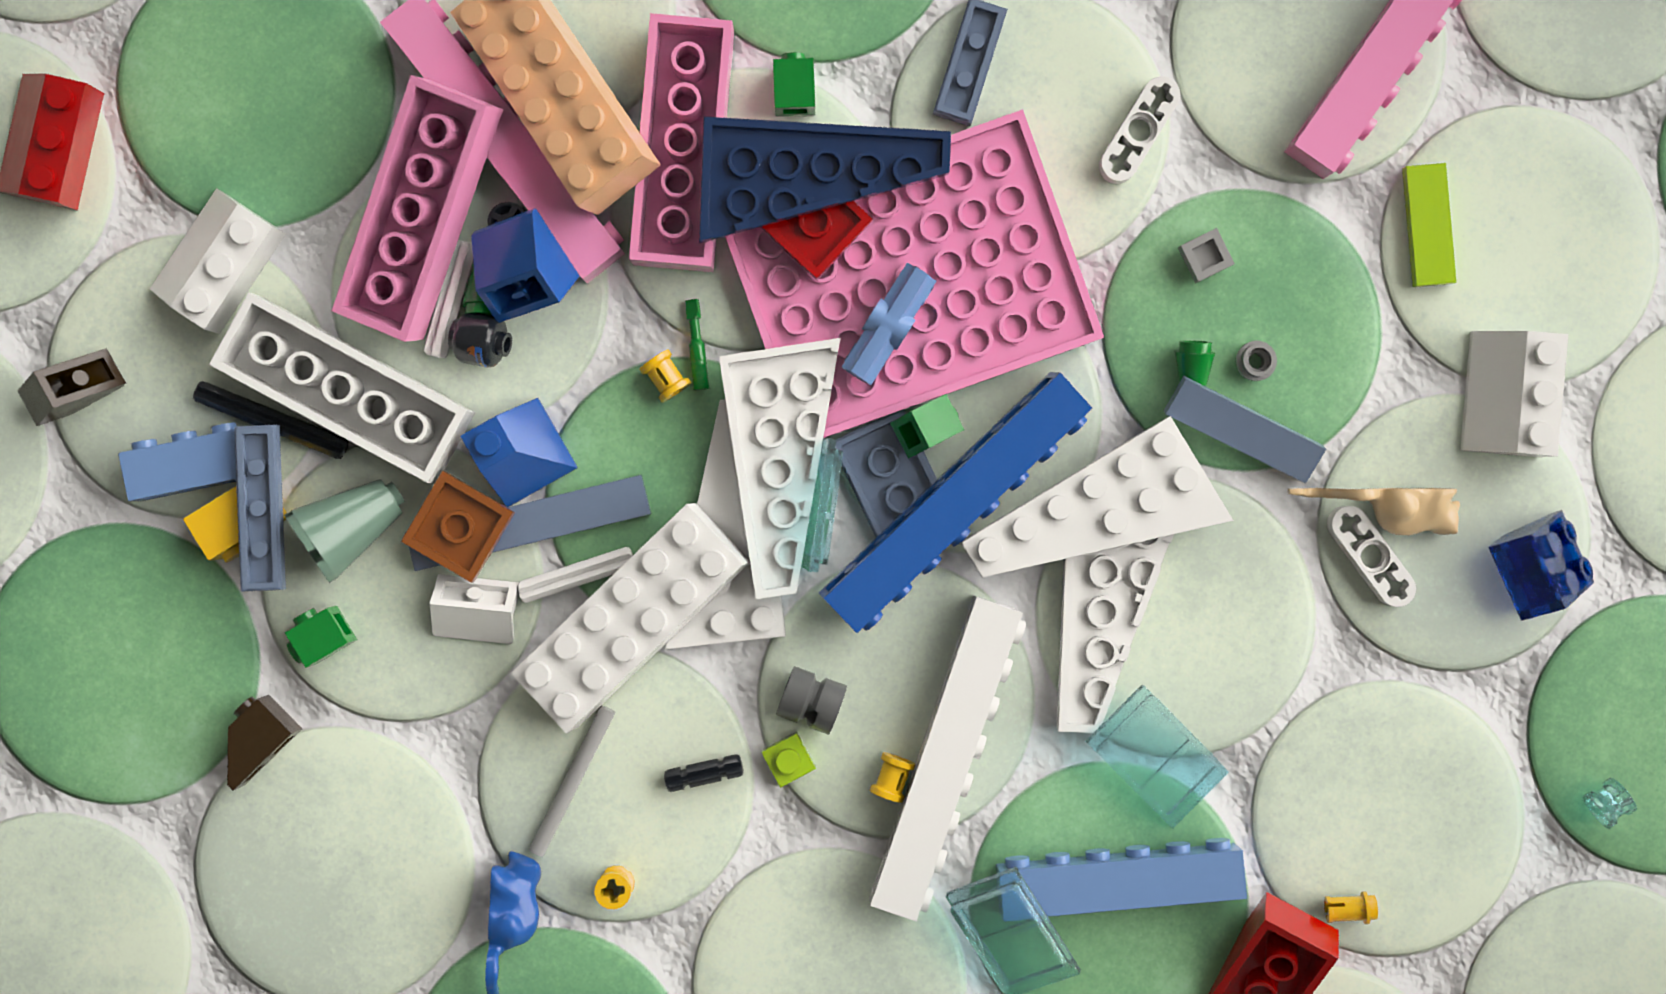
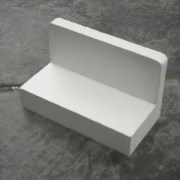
[430,574,519,644]

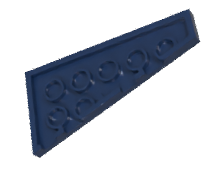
[699,117,951,244]

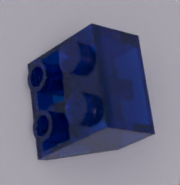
[1488,510,1595,621]

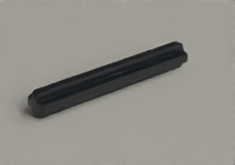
[193,381,349,459]

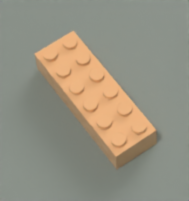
[450,0,661,215]

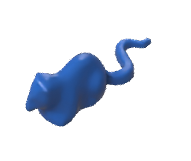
[485,851,542,994]

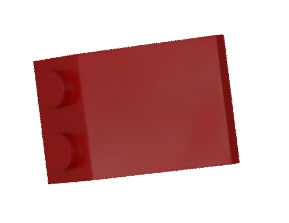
[1208,892,1339,994]

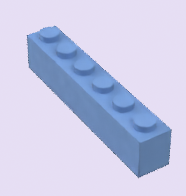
[996,838,1247,920]

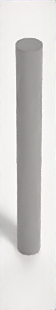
[529,705,616,857]

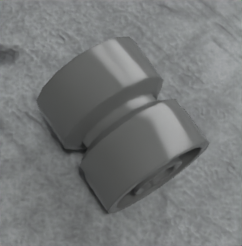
[776,666,847,735]

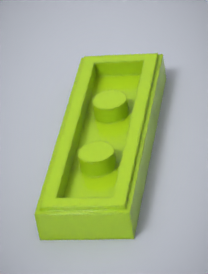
[1402,163,1457,288]

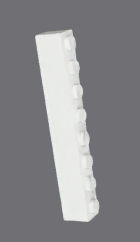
[869,595,1026,922]

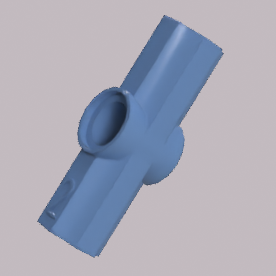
[842,263,936,386]

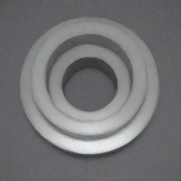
[1236,341,1277,381]

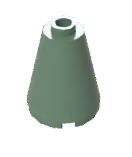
[284,479,405,583]

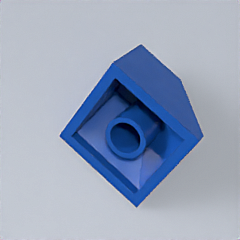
[460,398,578,507]

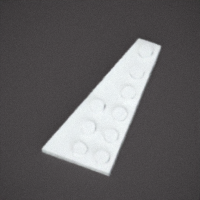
[665,400,786,649]
[961,416,1234,577]

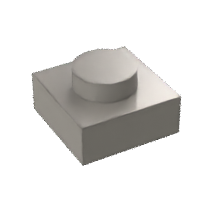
[1178,228,1235,284]

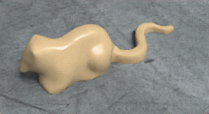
[1288,488,1460,536]

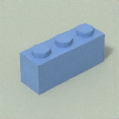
[118,422,237,501]

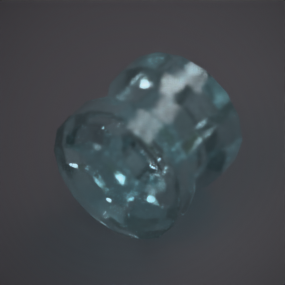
[1583,777,1637,829]

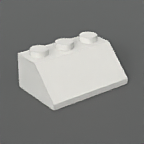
[150,188,286,334]
[1460,331,1568,457]

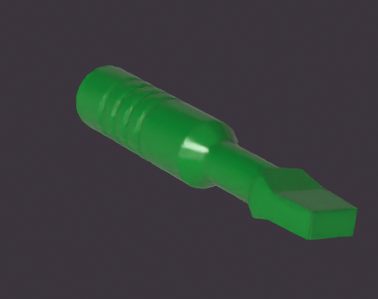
[685,299,709,390]

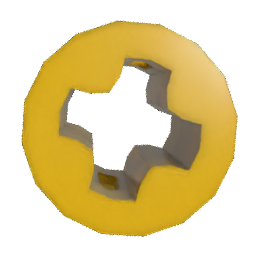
[639,349,691,403]
[869,752,916,803]
[594,865,635,910]

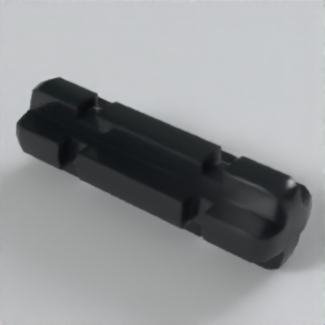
[664,754,744,792]

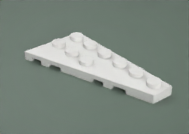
[719,338,840,599]
[1057,534,1174,733]

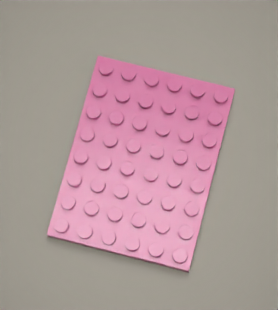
[725,109,1104,438]

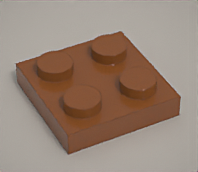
[401,471,515,583]

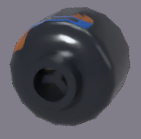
[448,313,512,368]

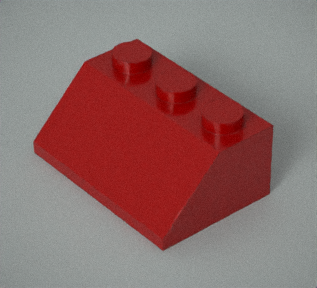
[0,73,104,211]

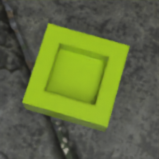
[761,732,816,788]

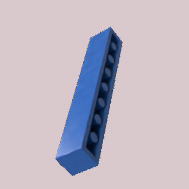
[819,372,1092,633]

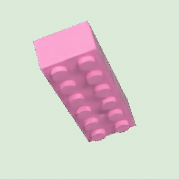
[629,13,734,272]
[332,75,503,342]

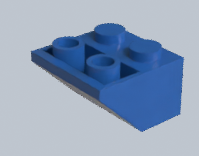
[471,208,580,323]

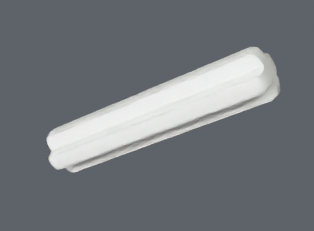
[424,240,473,358]
[517,547,633,603]

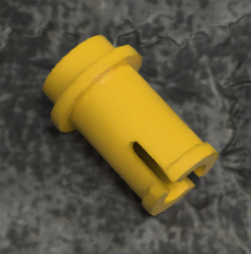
[1324,891,1378,924]

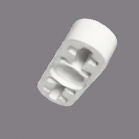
[1099,76,1180,184]
[1327,506,1416,607]

